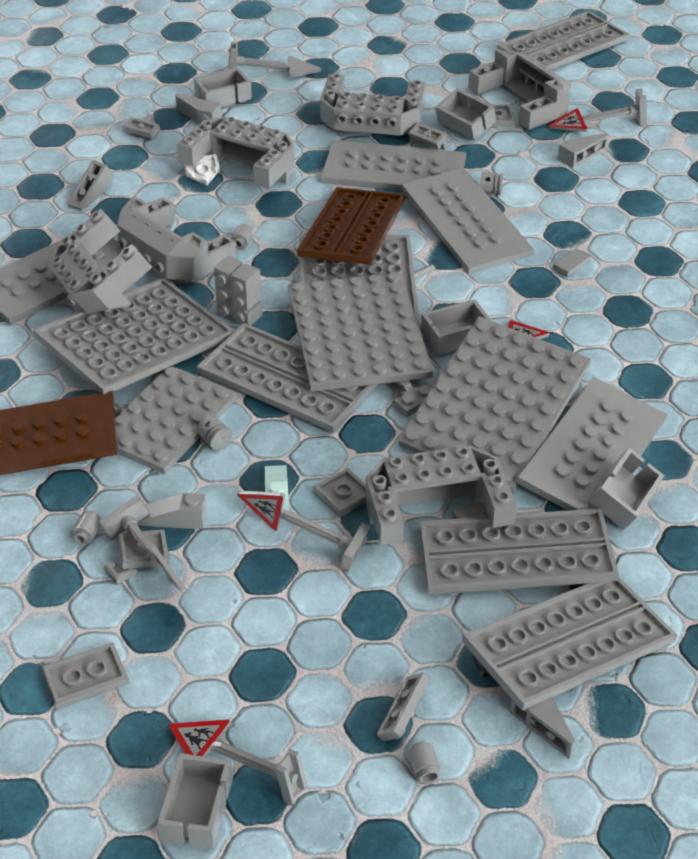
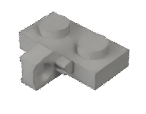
[122,113,160,139]
[394,380,432,417]

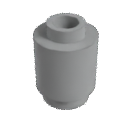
[231,224,253,250]
[71,511,101,545]
[408,742,440,784]

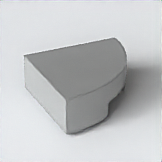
[104,562,137,585]

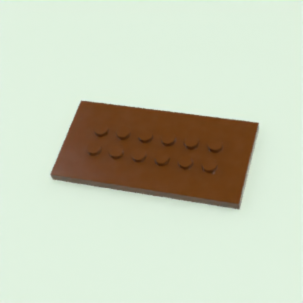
[297,187,405,265]
[0,391,117,475]

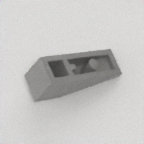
[175,94,222,124]
[558,133,609,168]
[67,160,115,210]
[137,493,207,529]
[510,697,575,759]

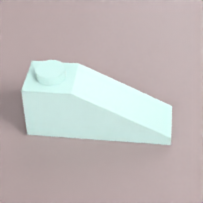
[265,465,289,511]

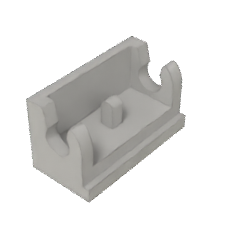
[409,123,447,150]

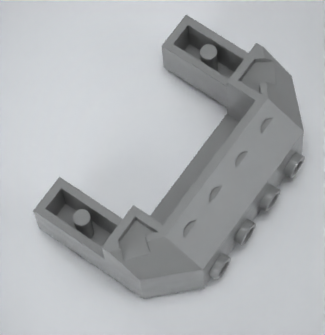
[468,49,571,130]
[320,73,426,136]
[177,117,294,188]
[117,196,236,280]
[48,209,152,314]
[366,445,517,545]

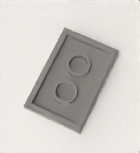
[42,642,129,709]

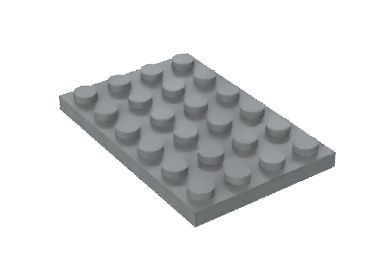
[116,366,237,474]

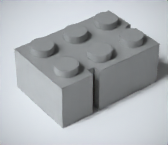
[193,67,252,107]
[435,88,496,141]
[214,256,262,325]
[421,299,492,355]
[588,447,665,530]
[157,753,233,850]

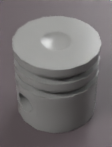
[480,172,503,195]
[197,415,232,450]

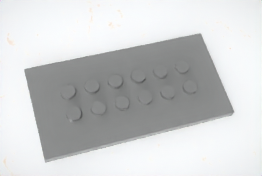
[497,11,629,70]
[321,140,467,191]
[401,167,534,274]
[0,238,122,325]
[197,323,378,433]
[516,377,668,511]
[420,508,619,595]
[462,577,678,711]

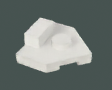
[182,154,220,186]

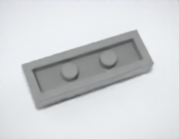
[377,672,430,742]

